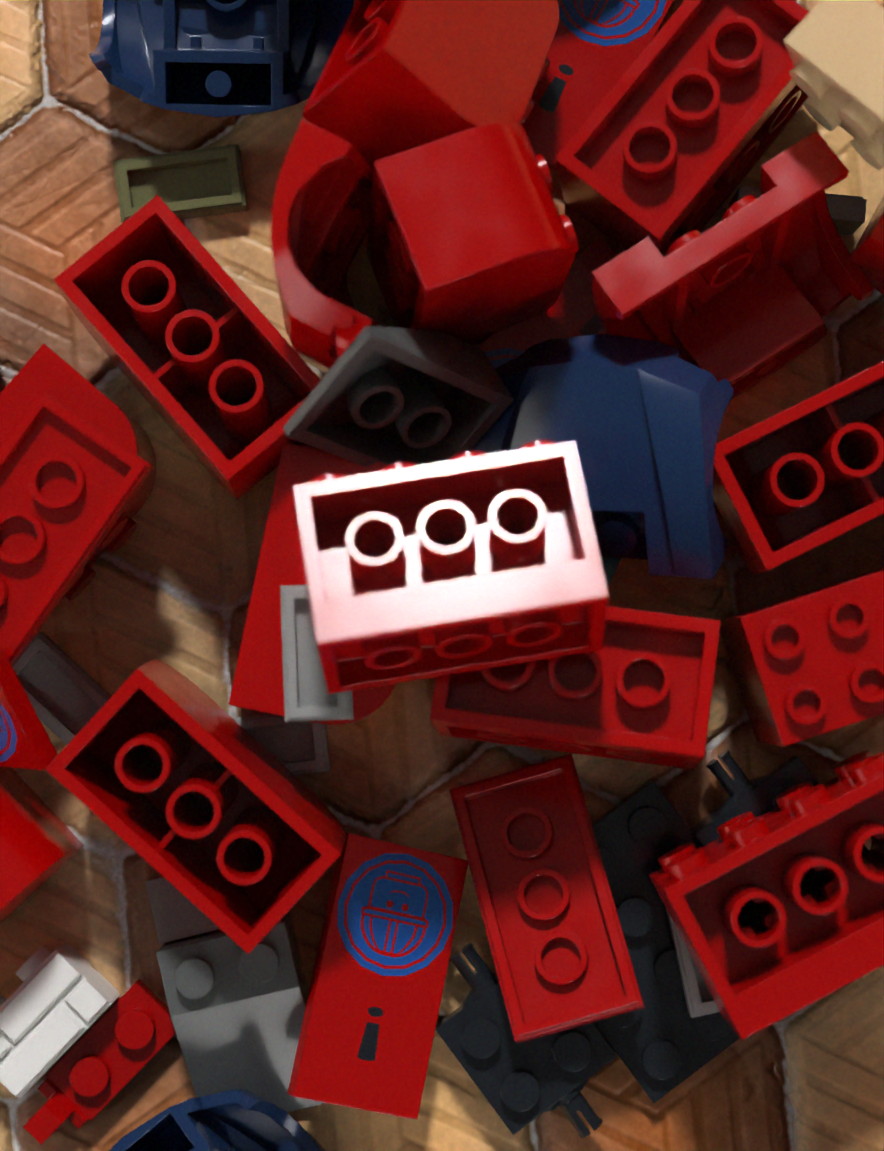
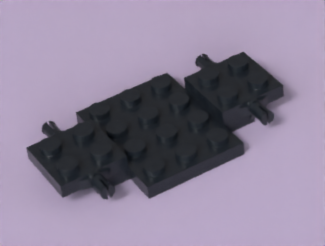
[435,750,869,1138]

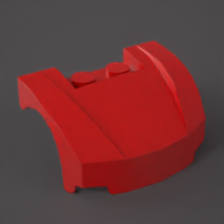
[271,119,383,373]
[592,131,874,399]

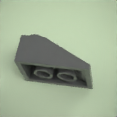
[283,326,514,467]
[156,912,325,1112]

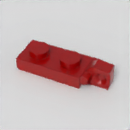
[23,979,176,1145]

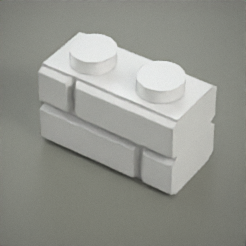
[0,942,120,1098]

